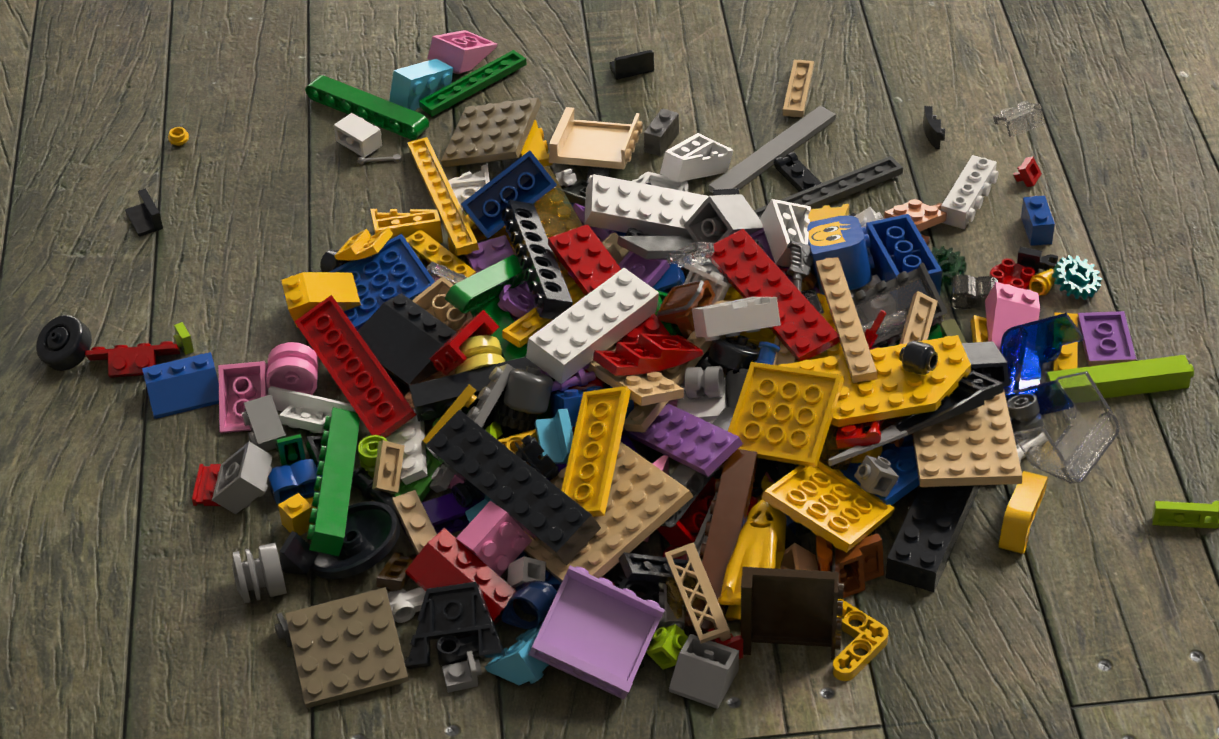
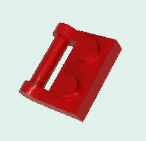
[836,420,883,448]

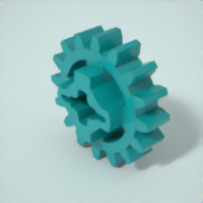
[1052,255,1102,300]

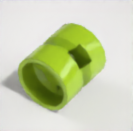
[358,435,387,479]

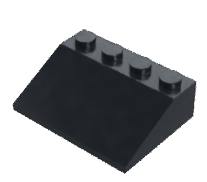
[358,293,456,388]

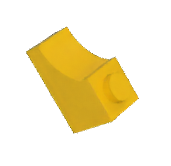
[278,493,316,536]

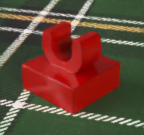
[1013,156,1042,187]

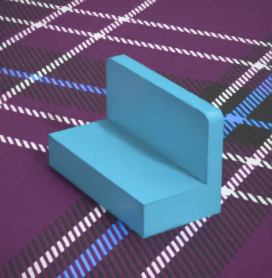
[535,409,573,465]

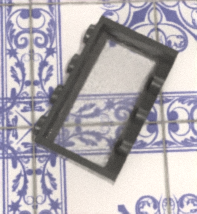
[852,262,948,350]

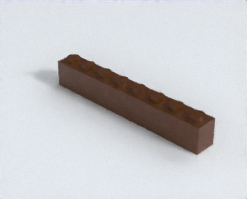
[684,449,758,636]

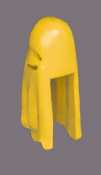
[718,499,786,621]

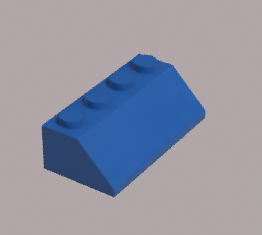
[460,151,557,239]

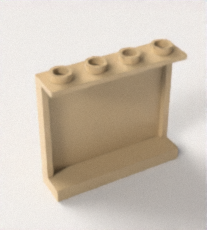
[549,107,643,169]

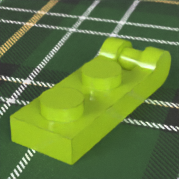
[1152,501,1219,529]

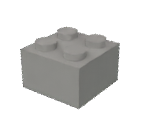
[212,442,273,514]

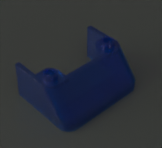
[1000,313,1084,415]

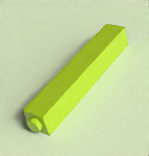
[1045,355,1194,405]

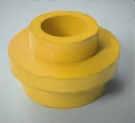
[168,127,189,146]

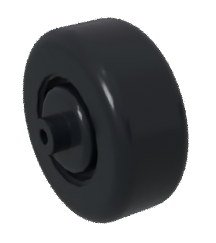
[36,315,92,371]
[708,335,760,374]

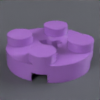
[498,284,535,320]

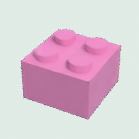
[456,501,532,576]

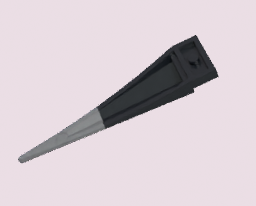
[828,371,1004,466]

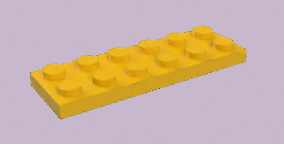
[561,386,631,517]

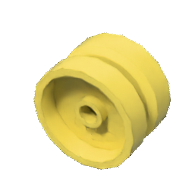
[455,335,505,374]

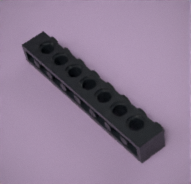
[501,200,573,319]

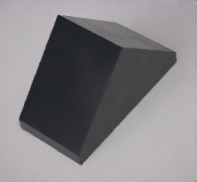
[279,531,319,574]

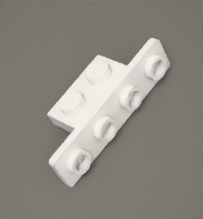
[268,386,356,433]

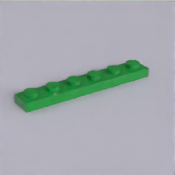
[419,50,527,116]

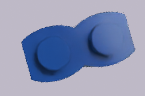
[268,459,320,504]

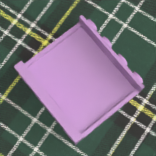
[528,565,665,699]

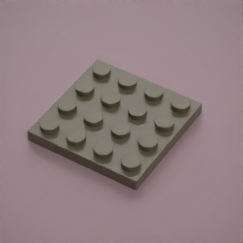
[441,98,541,167]
[285,587,409,708]

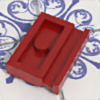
[192,464,221,506]

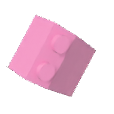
[427,30,497,74]
[985,282,1040,359]
[218,361,268,433]

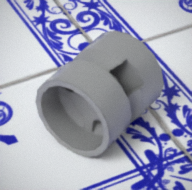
[685,366,724,399]

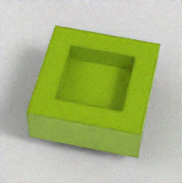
[173,322,194,355]

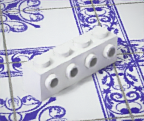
[941,155,998,229]

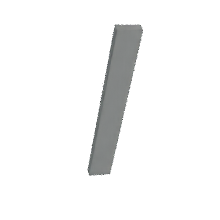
[709,106,836,193]

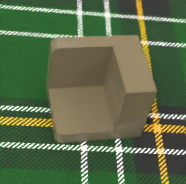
[602,233,630,265]

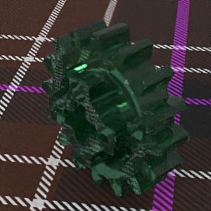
[931,246,967,286]

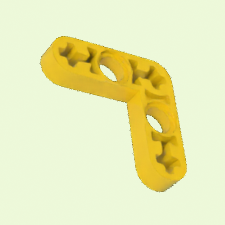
[833,599,888,681]

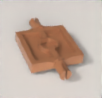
[884,199,947,232]

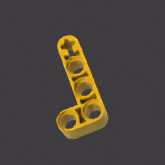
[999,471,1048,554]

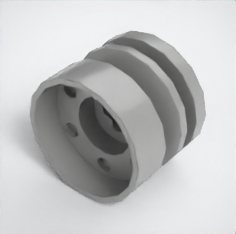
[232,543,287,604]

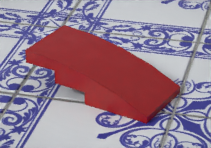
[593,334,703,376]

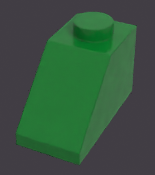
[275,434,306,466]

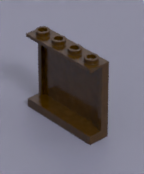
[741,567,844,660]

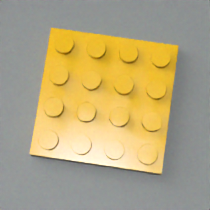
[728,362,844,467]
[761,461,895,553]

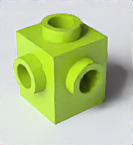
[646,624,688,669]

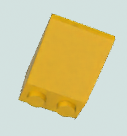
[281,272,361,328]

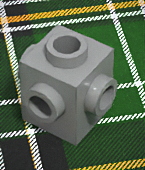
[854,455,899,498]

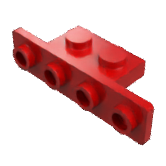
[85,341,180,378]

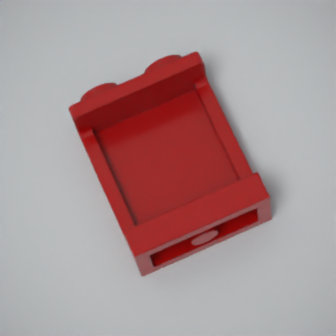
[430,310,499,375]

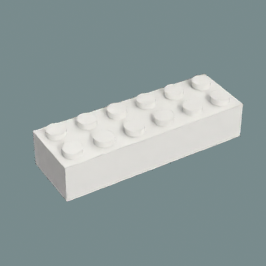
[584,174,709,238]
[526,268,659,384]

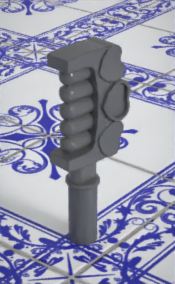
[787,240,813,292]

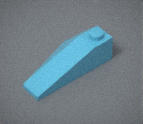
[485,622,549,685]

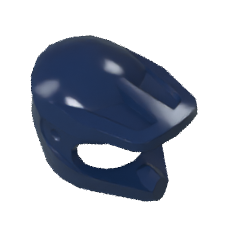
[502,580,557,629]

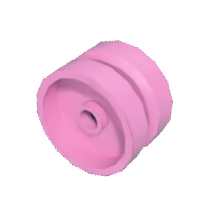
[266,342,319,395]

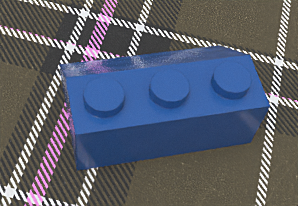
[142,352,219,419]

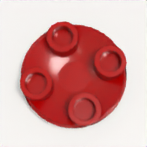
[989,258,1035,290]

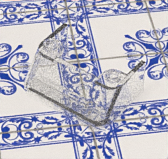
[1013,371,1120,484]

